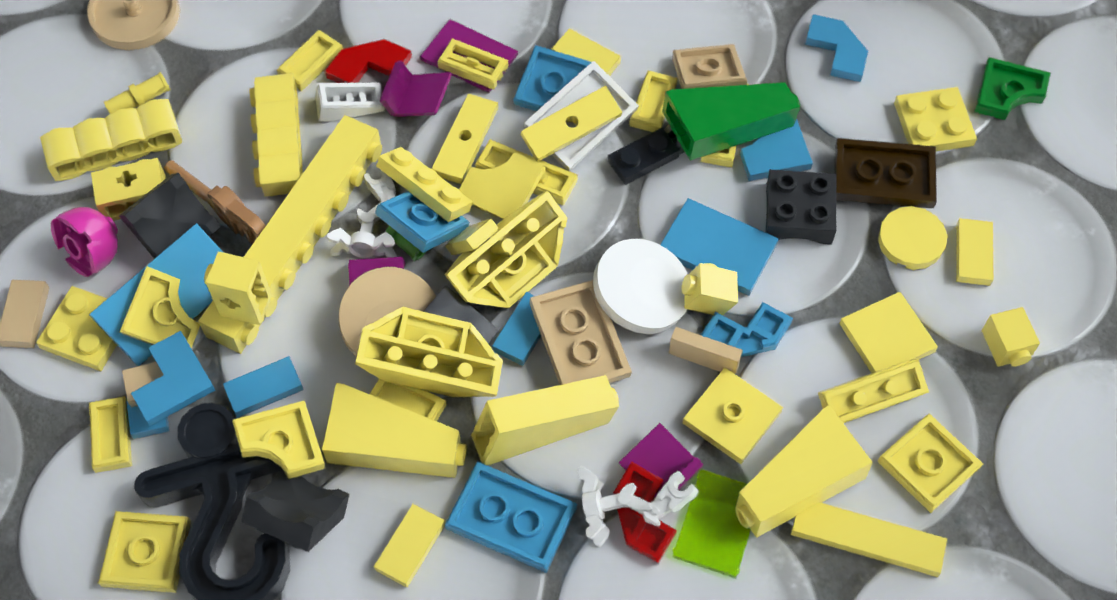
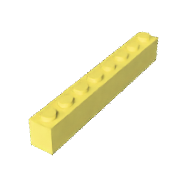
[198,115,382,354]

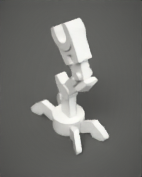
[327,170,397,258]
[578,466,698,547]

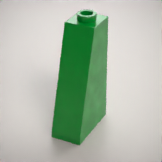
[662,82,800,161]

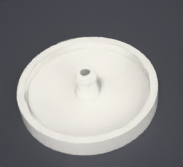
[593,239,687,334]

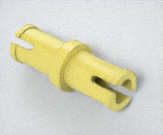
[103,72,171,114]

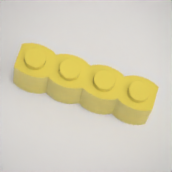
[249,73,303,197]
[40,99,183,181]

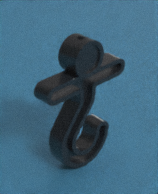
[134,403,290,600]

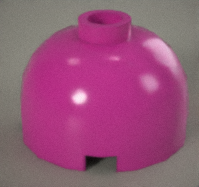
[50,207,118,277]

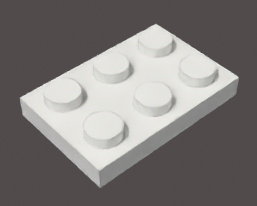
[524,61,639,171]

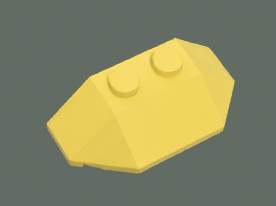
[445,191,567,309]
[355,307,503,397]

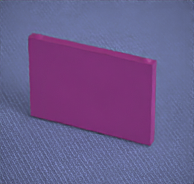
[420,19,518,93]

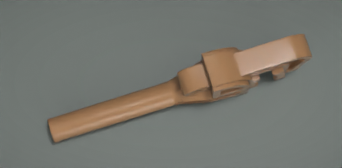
[164,160,265,244]

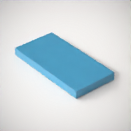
[89,223,224,366]

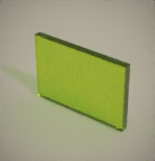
[672,469,751,579]

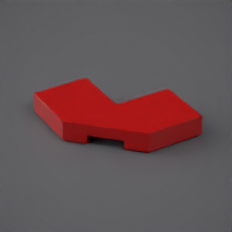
[325,39,412,83]
[613,461,677,565]

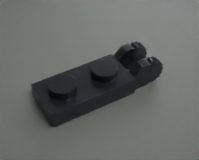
[607,124,685,185]

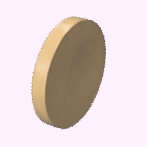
[87,0,180,50]
[338,267,436,356]

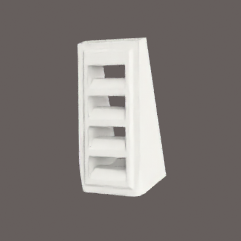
[315,83,385,122]

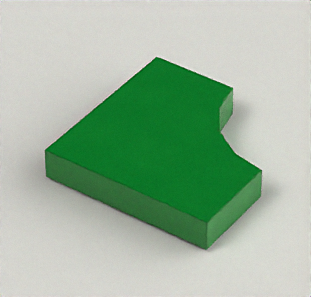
[974,57,1051,120]

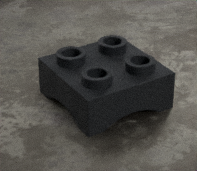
[765,169,836,245]
[119,173,221,259]
[242,468,350,552]

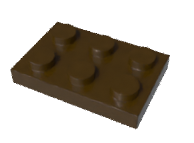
[834,138,937,209]

